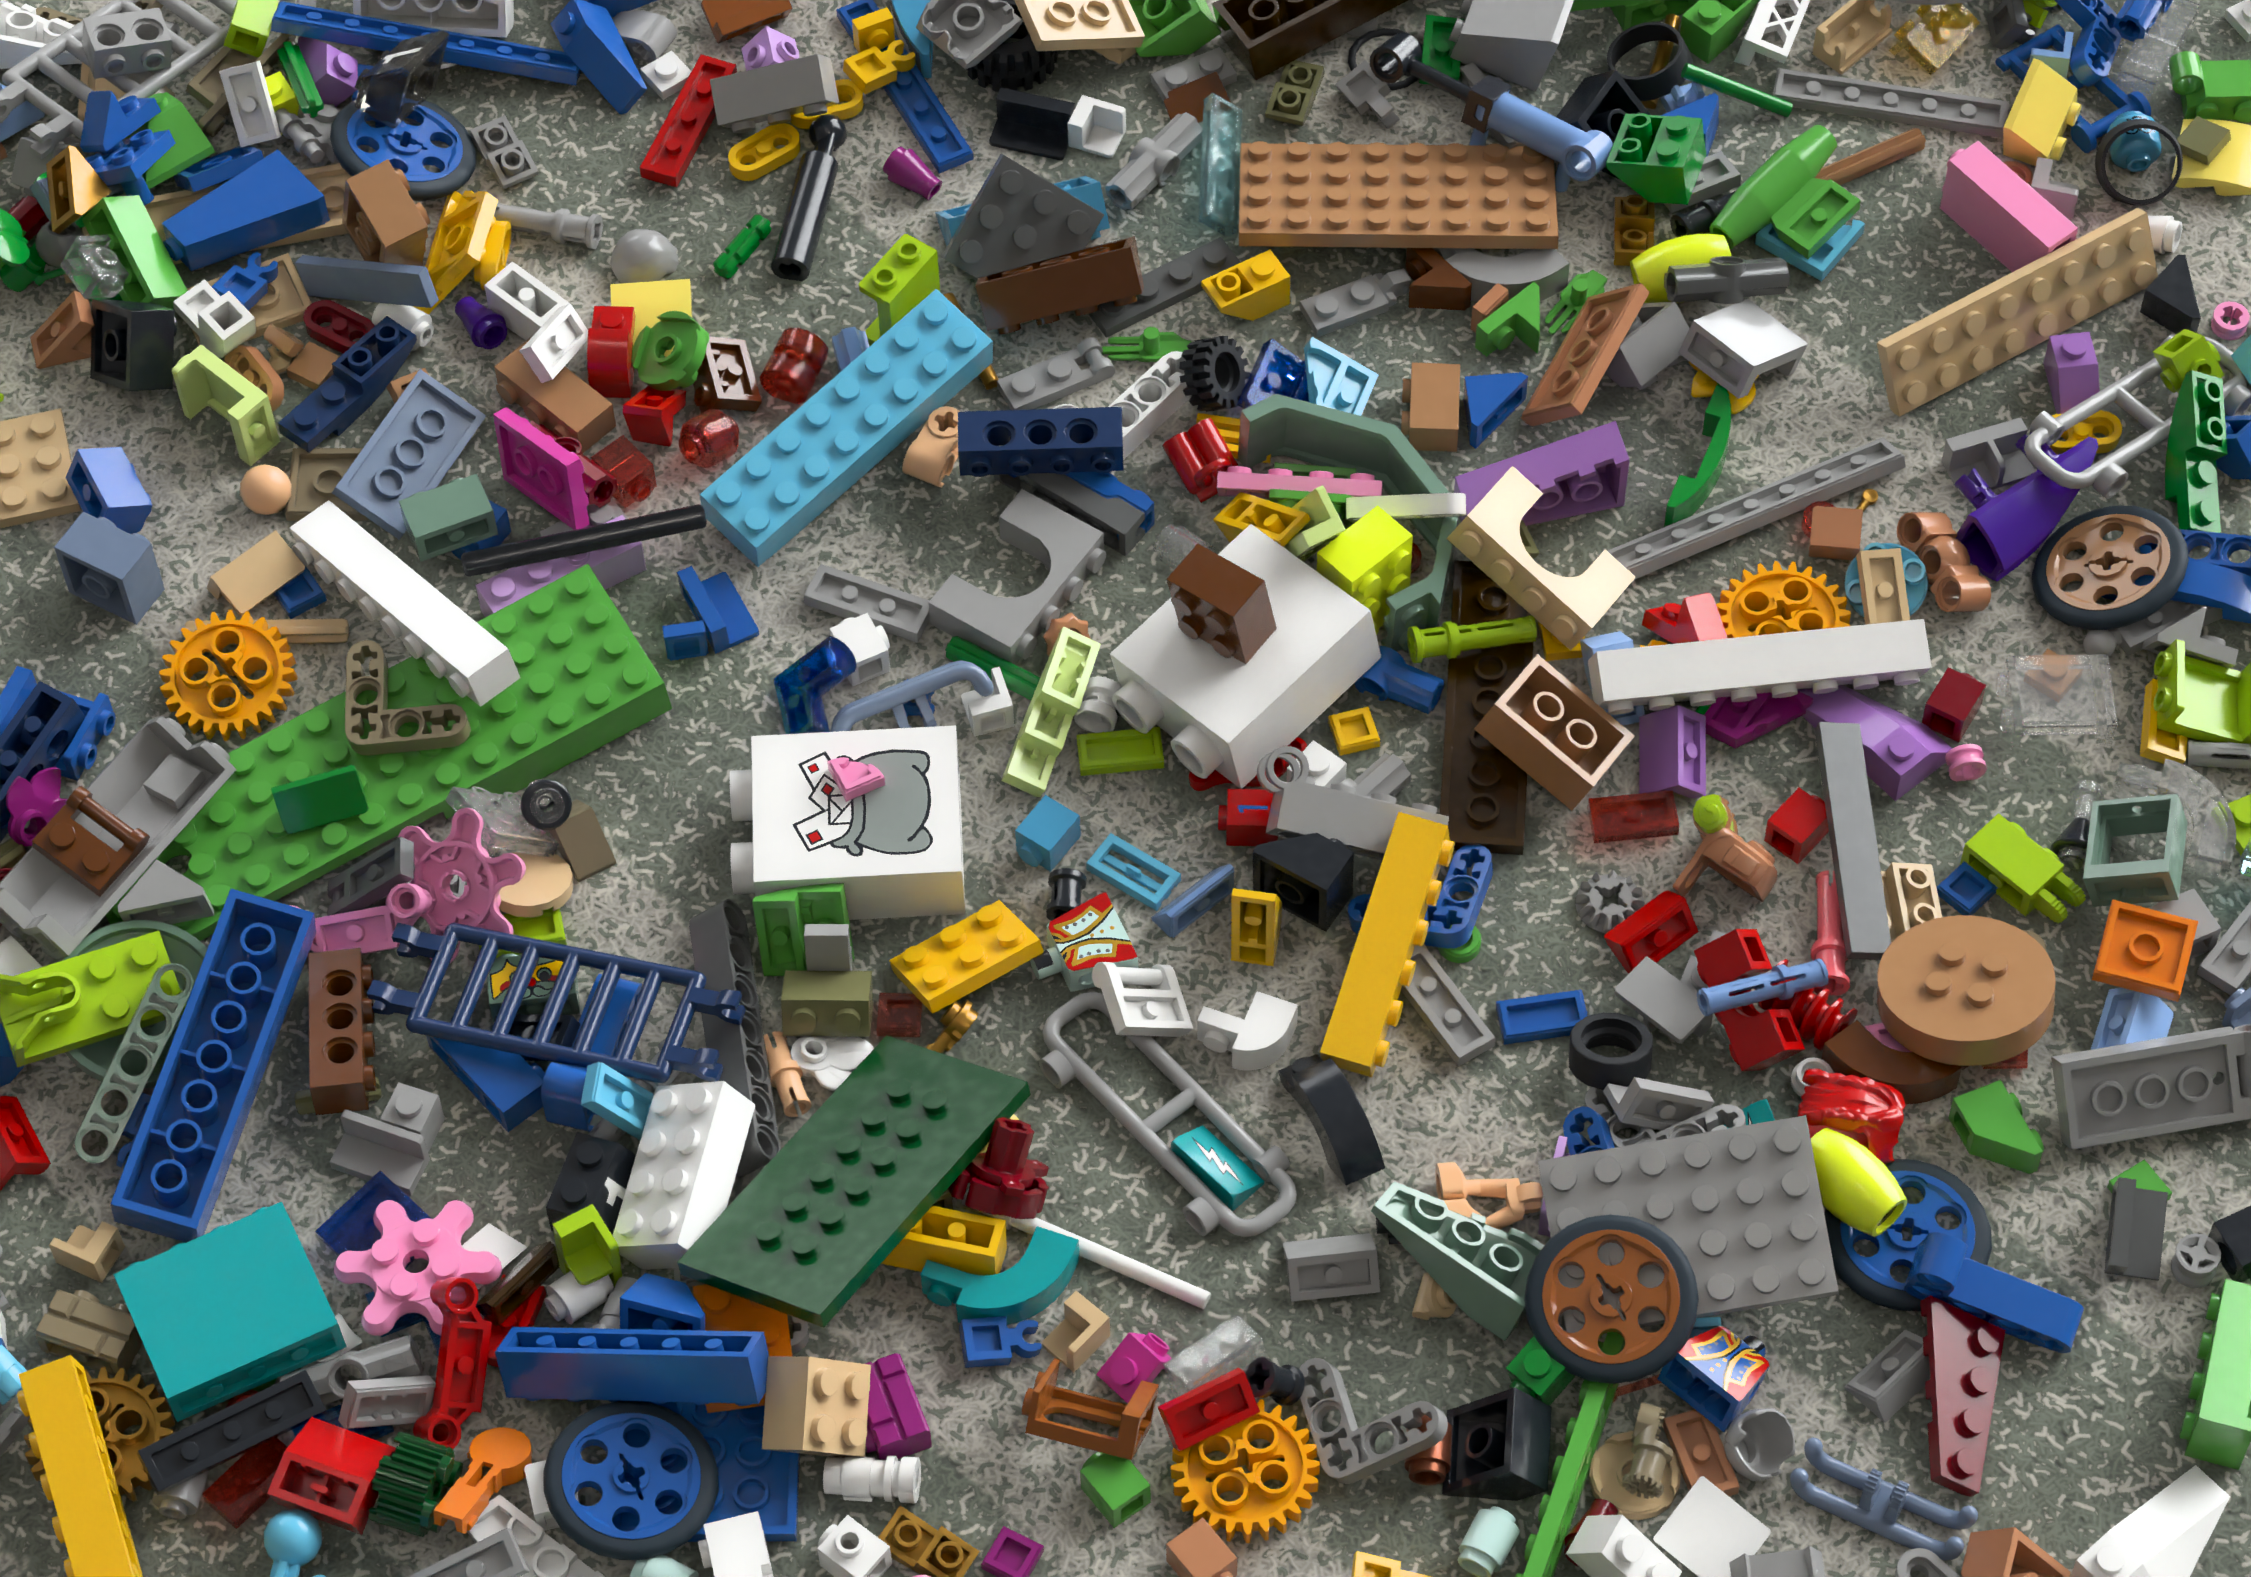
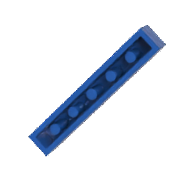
[495,1327,769,1406]

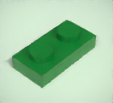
[1419,14,1464,85]

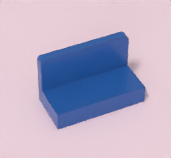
[677,566,759,654]

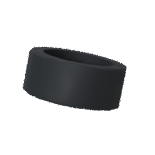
[1569,1012,1653,1090]

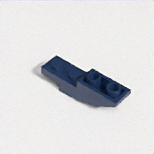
[278,316,417,453]

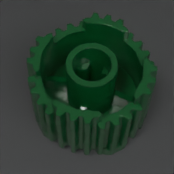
[368,1432,463,1537]

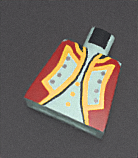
[1030,892,1138,992]

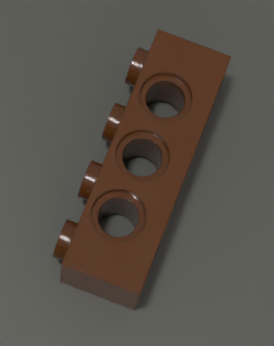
[308,948,376,1115]

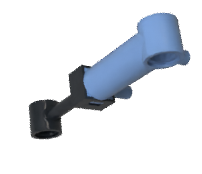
[1369,33,1613,192]

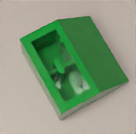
[1606,113,1706,205]

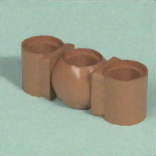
[1897,512,1991,612]

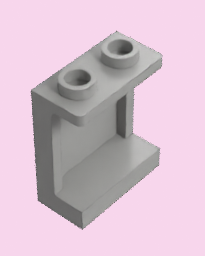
[1678,299,1808,399]

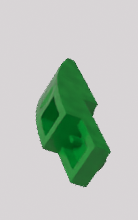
[2165,370,2228,533]

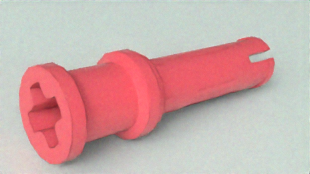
[1811,870,1850,996]

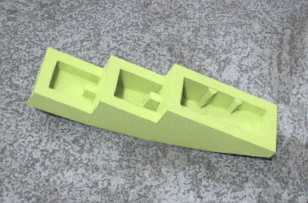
[1001,626,1101,797]

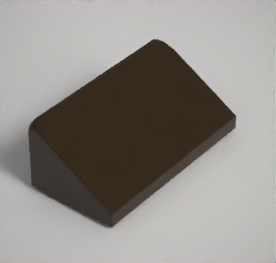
[476,1241,560,1327]

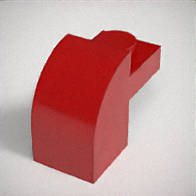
[587,306,636,398]

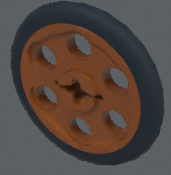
[1524,1214,1699,1384]

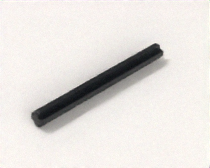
[461,504,707,577]

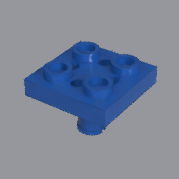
[85,129,176,206]

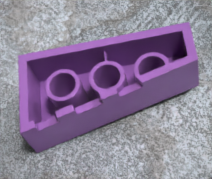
[1454,421,1630,526]

